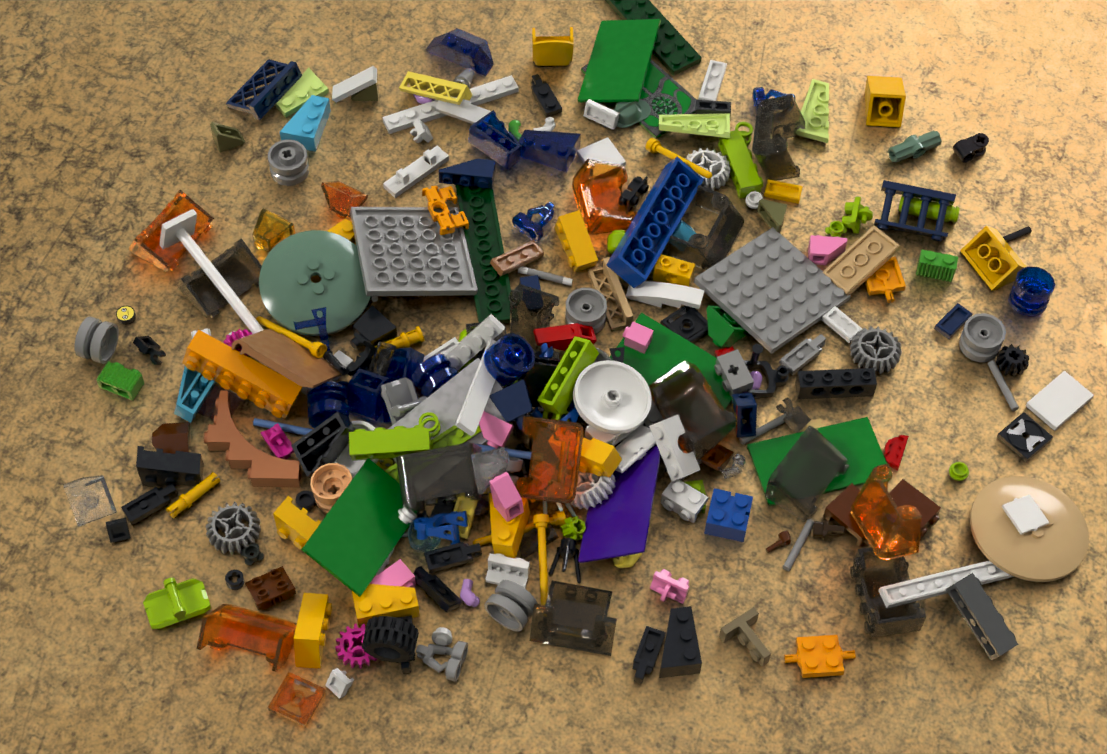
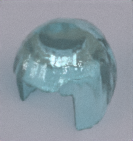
[408,521,442,553]

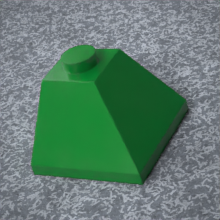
[706,306,748,348]

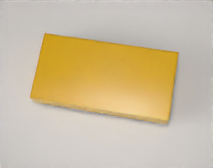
[764,179,803,204]

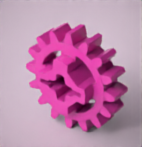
[335,624,377,669]

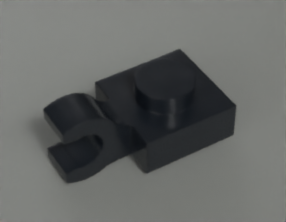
[133,336,166,365]

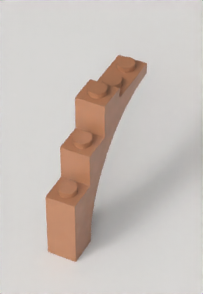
[204,390,302,488]

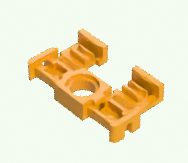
[422,185,469,235]

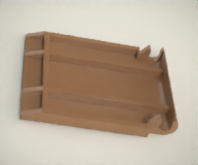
[231,329,341,388]

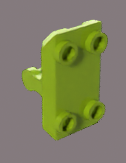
[143,577,211,629]

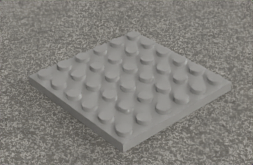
[350,207,478,296]
[694,227,851,354]

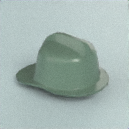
[613,99,651,128]

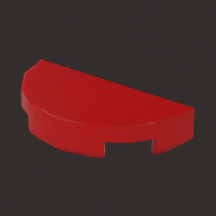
[884,435,909,471]

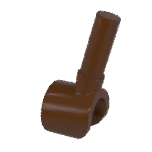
[766,531,791,553]

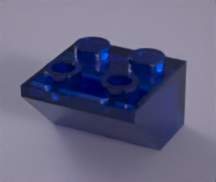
[346,368,391,421]

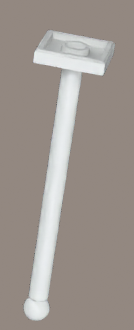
[159,209,264,334]

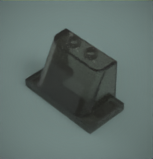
[529,580,617,656]

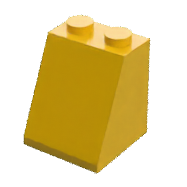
[865,76,906,127]

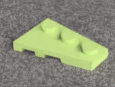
[275,68,329,117]

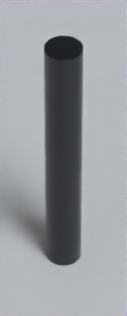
[987,226,1032,245]

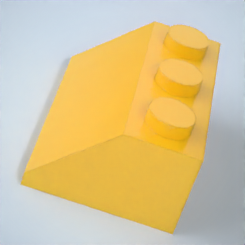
[960,226,1028,291]

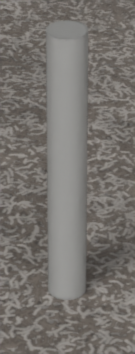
[988,360,1019,411]
[739,412,791,445]
[783,519,814,571]

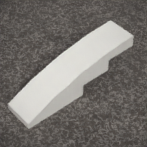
[626,281,704,309]

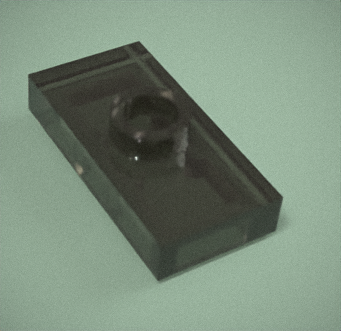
[366,341,396,382]
[519,522,559,559]

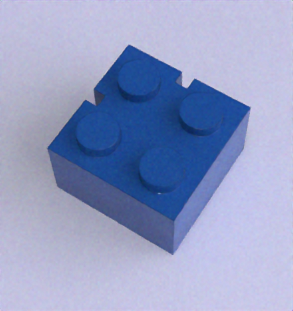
[704,488,753,542]

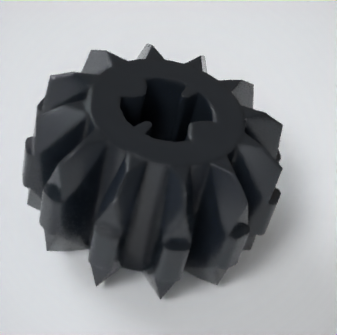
[996,344,1029,377]

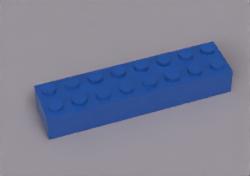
[606,157,704,288]

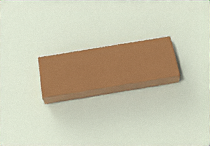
[490,240,544,276]

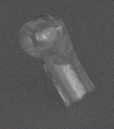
[722,454,746,479]

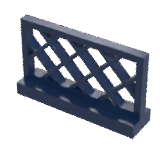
[226,59,302,120]

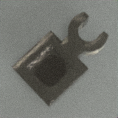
[776,398,811,433]

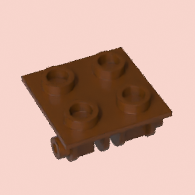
[245,566,296,611]

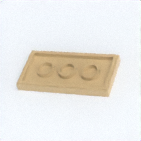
[823,226,901,296]

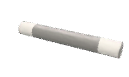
[518,267,573,286]

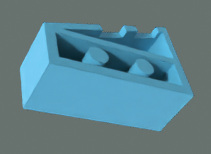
[280,95,331,152]
[174,366,217,423]

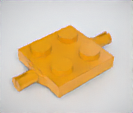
[865,256,906,303]
[784,635,856,678]

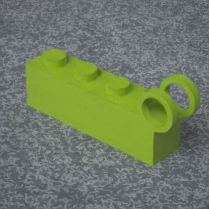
[718,122,763,199]
[537,336,599,428]
[349,412,441,461]

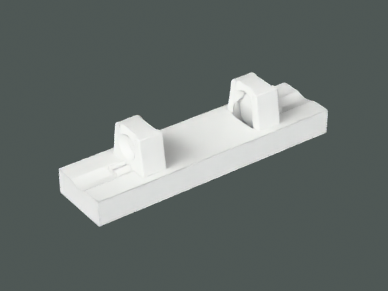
[383,146,449,198]

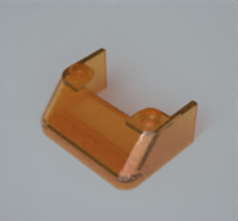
[196,604,297,672]

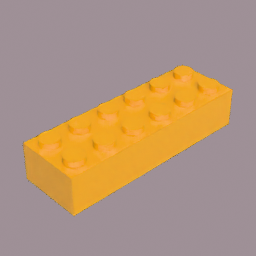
[182,329,302,419]

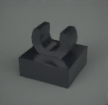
[106,517,131,543]

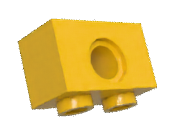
[653,254,695,287]

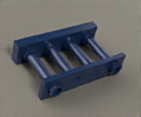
[874,180,956,242]

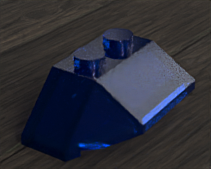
[426,28,494,76]

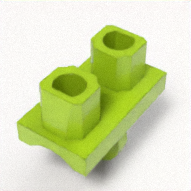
[842,197,873,233]

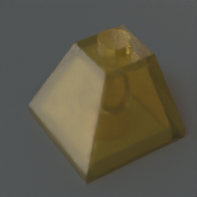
[252,208,295,252]

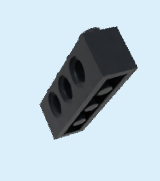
[795,368,877,399]

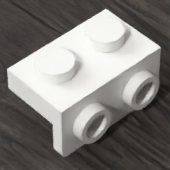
[661,479,708,523]
[486,553,530,588]

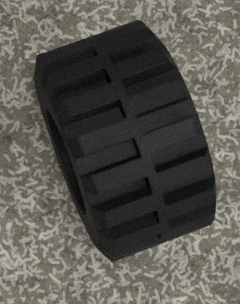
[362,616,419,663]

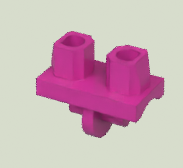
[261,423,294,459]

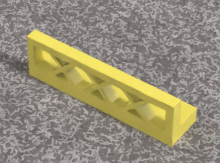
[399,71,472,105]

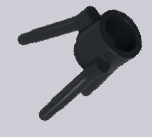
[549,538,581,583]

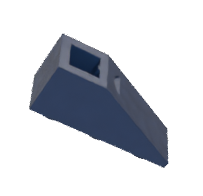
[438,159,496,189]

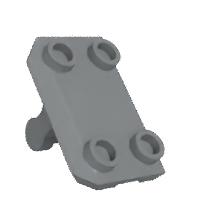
[381,378,427,425]

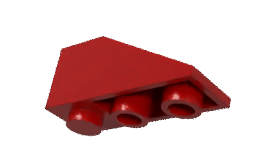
[533,323,597,351]

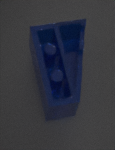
[468,110,522,170]
[518,130,581,173]

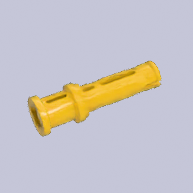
[372,326,425,359]

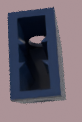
[489,380,533,430]
[732,393,757,438]

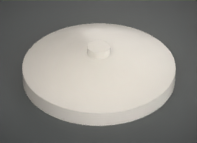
[573,360,652,434]

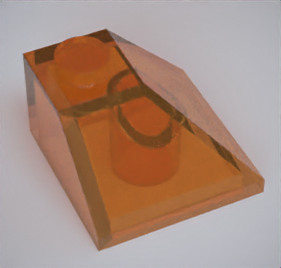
[321,181,369,219]

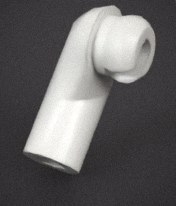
[533,117,556,137]

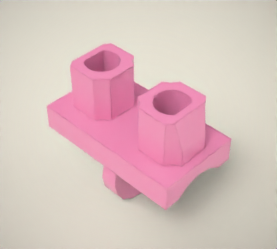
[650,569,689,604]

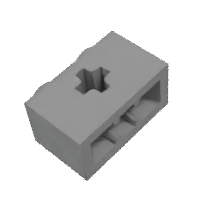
[714,349,754,397]

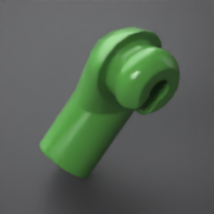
[508,120,525,144]

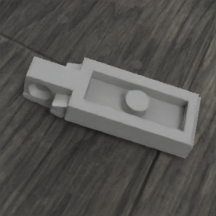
[779,334,826,376]

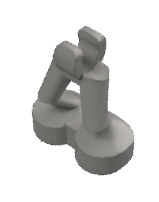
[416,641,468,682]

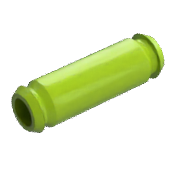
[898,196,960,223]

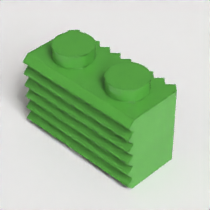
[916,249,958,282]
[96,361,144,401]

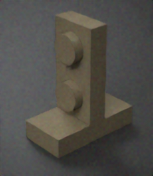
[719,607,771,666]

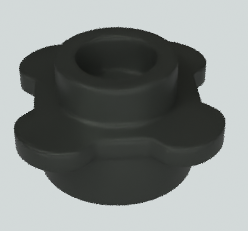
[240,543,264,566]

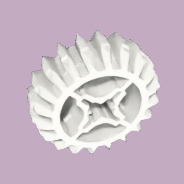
[685,147,731,192]
[562,470,616,509]

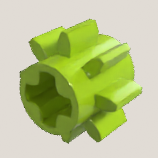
[561,516,586,541]

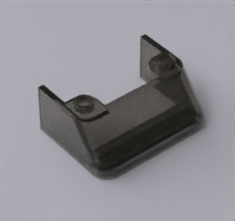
[668,185,744,270]

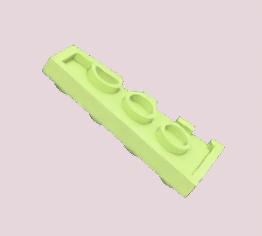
[794,79,829,143]

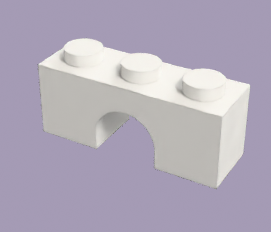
[649,415,700,481]

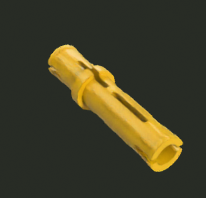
[166,472,221,518]

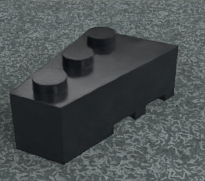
[291,412,355,479]
[136,446,204,487]
[659,606,702,678]

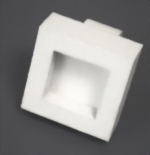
[410,119,433,143]
[325,668,354,699]

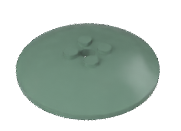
[259,230,371,336]

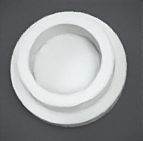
[745,191,763,209]
[398,506,417,525]
[431,627,452,646]

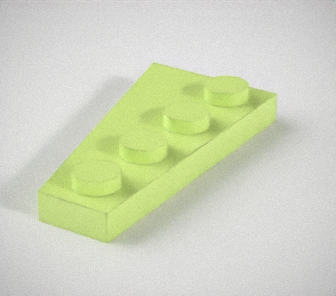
[659,113,730,138]

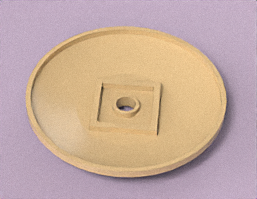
[970,476,1089,582]

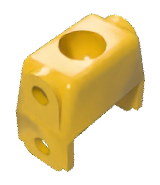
[532,27,574,66]

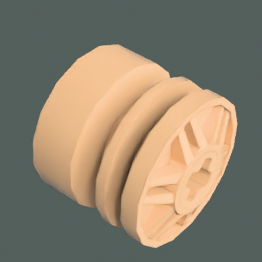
[310,463,352,515]

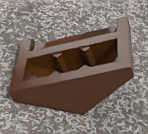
[152,422,190,454]
[692,441,734,472]

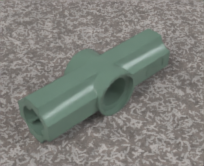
[888,130,942,162]

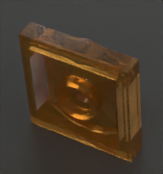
[268,672,326,728]

